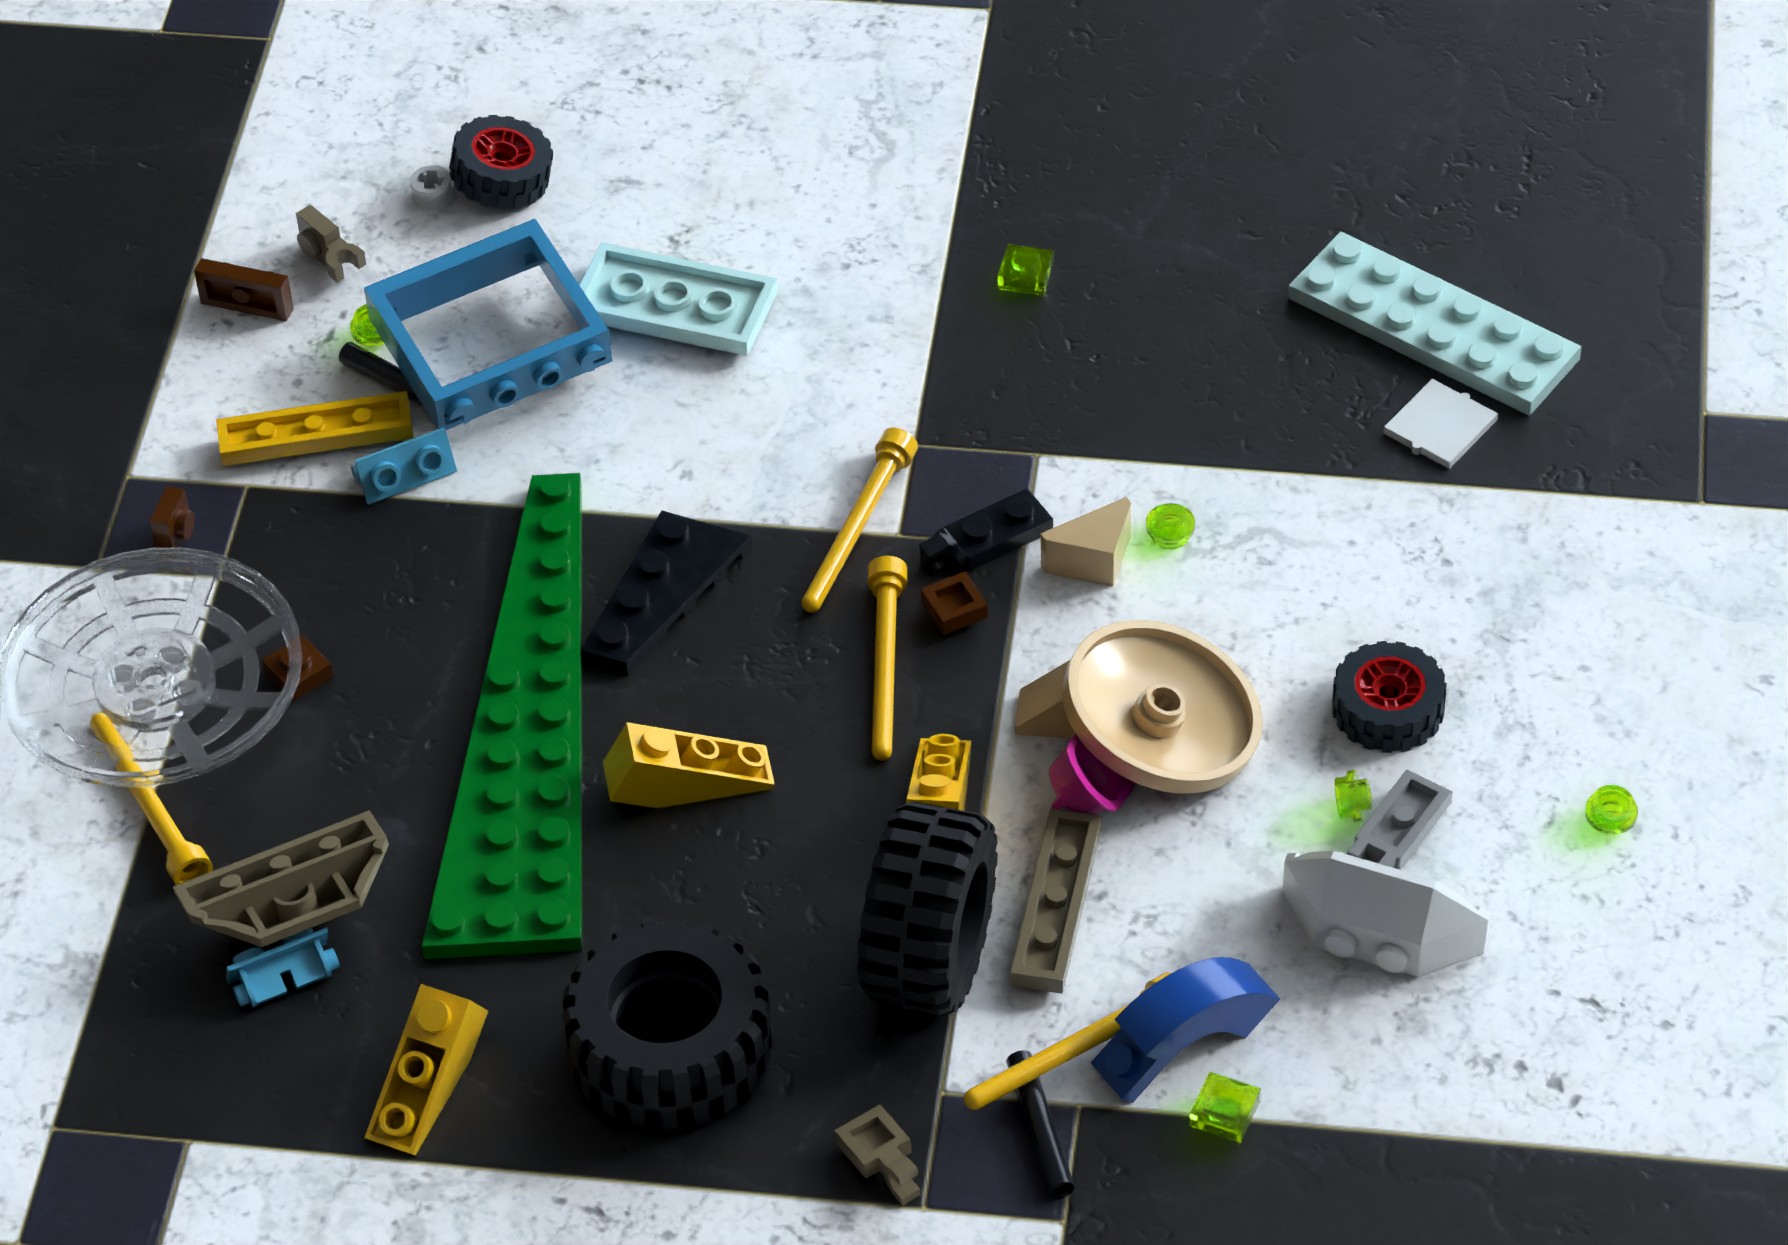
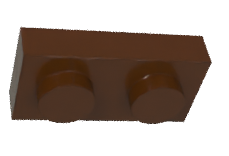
[194,258,294,322]

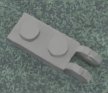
[1347,770,1453,870]

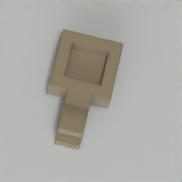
[296,204,366,283]
[834,1105,921,1206]

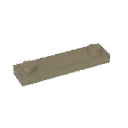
[1010,808,1102,994]

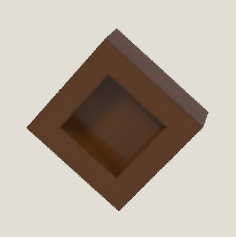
[149,486,195,557]
[921,571,988,635]
[261,635,333,701]

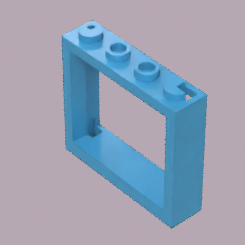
[364,219,613,430]

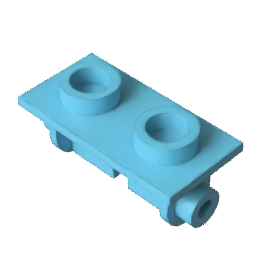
[351,427,457,505]
[226,927,340,1008]

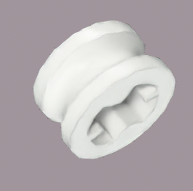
[410,165,453,210]

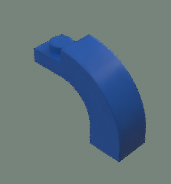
[1091,957,1280,1103]

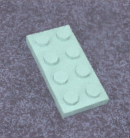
[570,242,778,356]

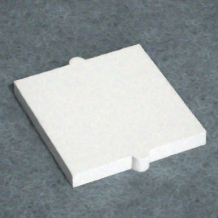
[1383,379,1498,469]

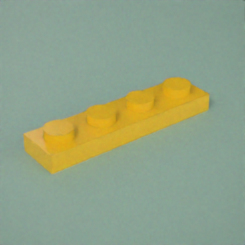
[216,391,414,466]

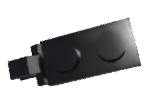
[919,488,1053,576]

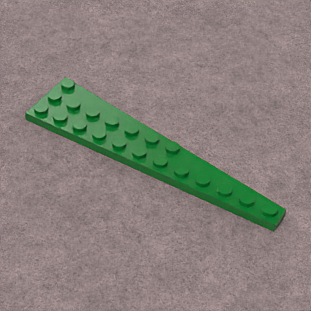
[422,473,582,959]

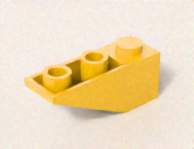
[603,722,775,808]
[906,734,971,811]
[364,984,488,1156]

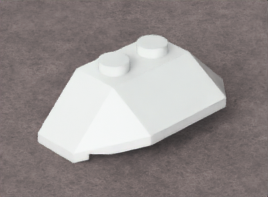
[1283,851,1492,978]

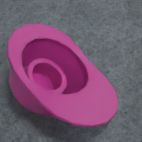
[1048,733,1135,815]

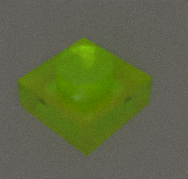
[998,244,1054,296]
[1190,1072,1261,1143]

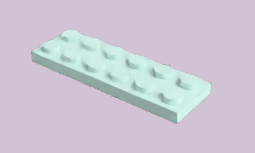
[1288,231,1581,416]

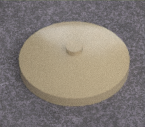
[1062,620,1263,793]

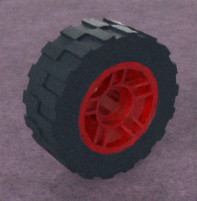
[449,115,553,210]
[1332,641,1447,753]

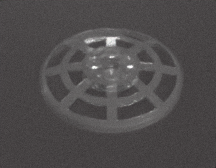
[0,547,303,787]

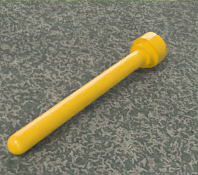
[802,427,918,613]
[867,556,907,761]
[90,713,213,885]
[964,972,1171,1110]

